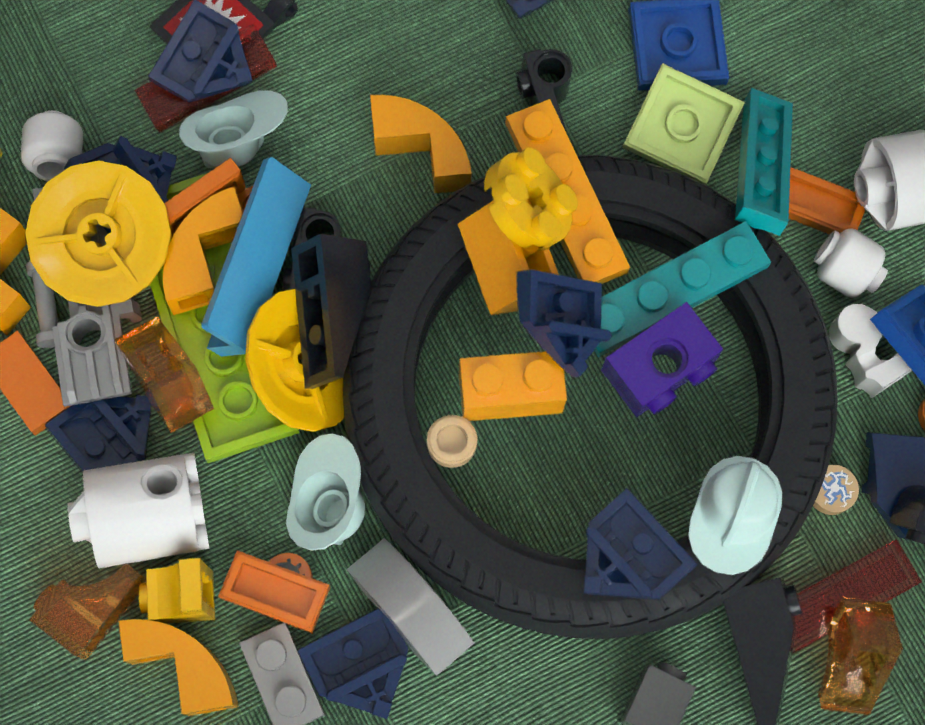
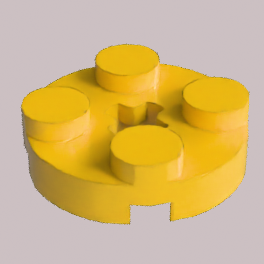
[484,147,578,250]

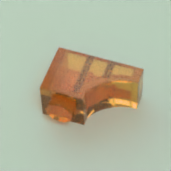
[114,317,214,433]
[29,564,147,660]
[818,597,903,715]

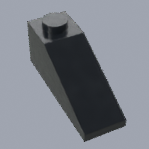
[291,234,371,389]
[724,577,803,725]

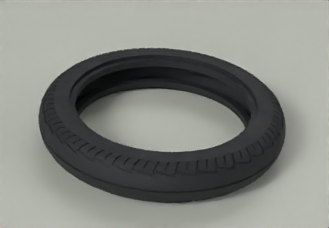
[343,155,838,639]

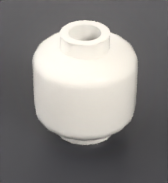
[21,110,83,181]
[814,228,888,298]

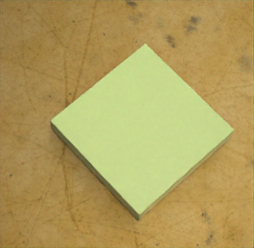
[622,63,745,185]

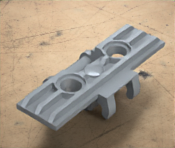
[26,187,142,407]

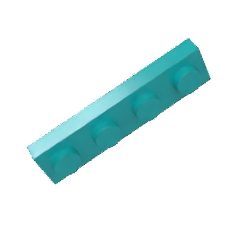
[735,88,793,236]
[594,221,771,357]

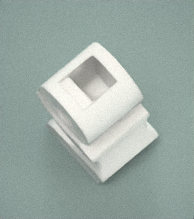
[829,304,912,398]

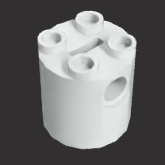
[854,130,925,231]
[67,453,209,568]

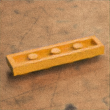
[505,99,630,284]

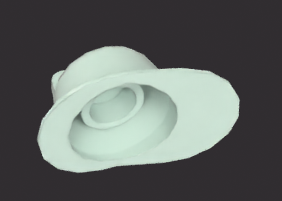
[179,90,288,169]
[286,433,365,551]
[688,456,782,575]

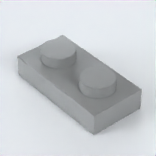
[239,623,325,725]

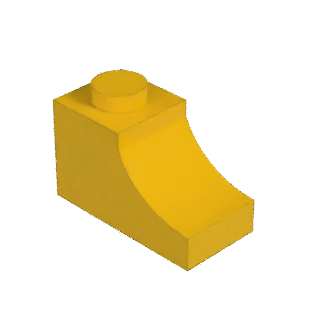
[139,558,215,624]

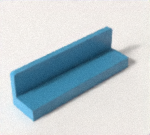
[202,157,311,357]

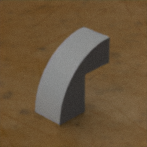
[346,538,474,676]

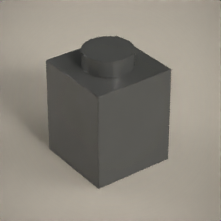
[619,662,696,725]

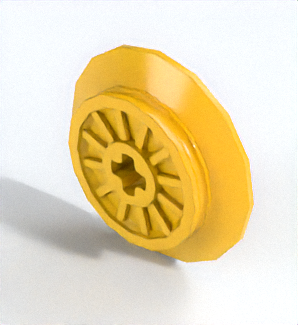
[25,161,171,307]
[245,289,344,432]

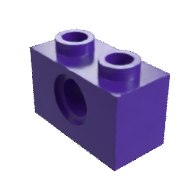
[601,302,723,418]

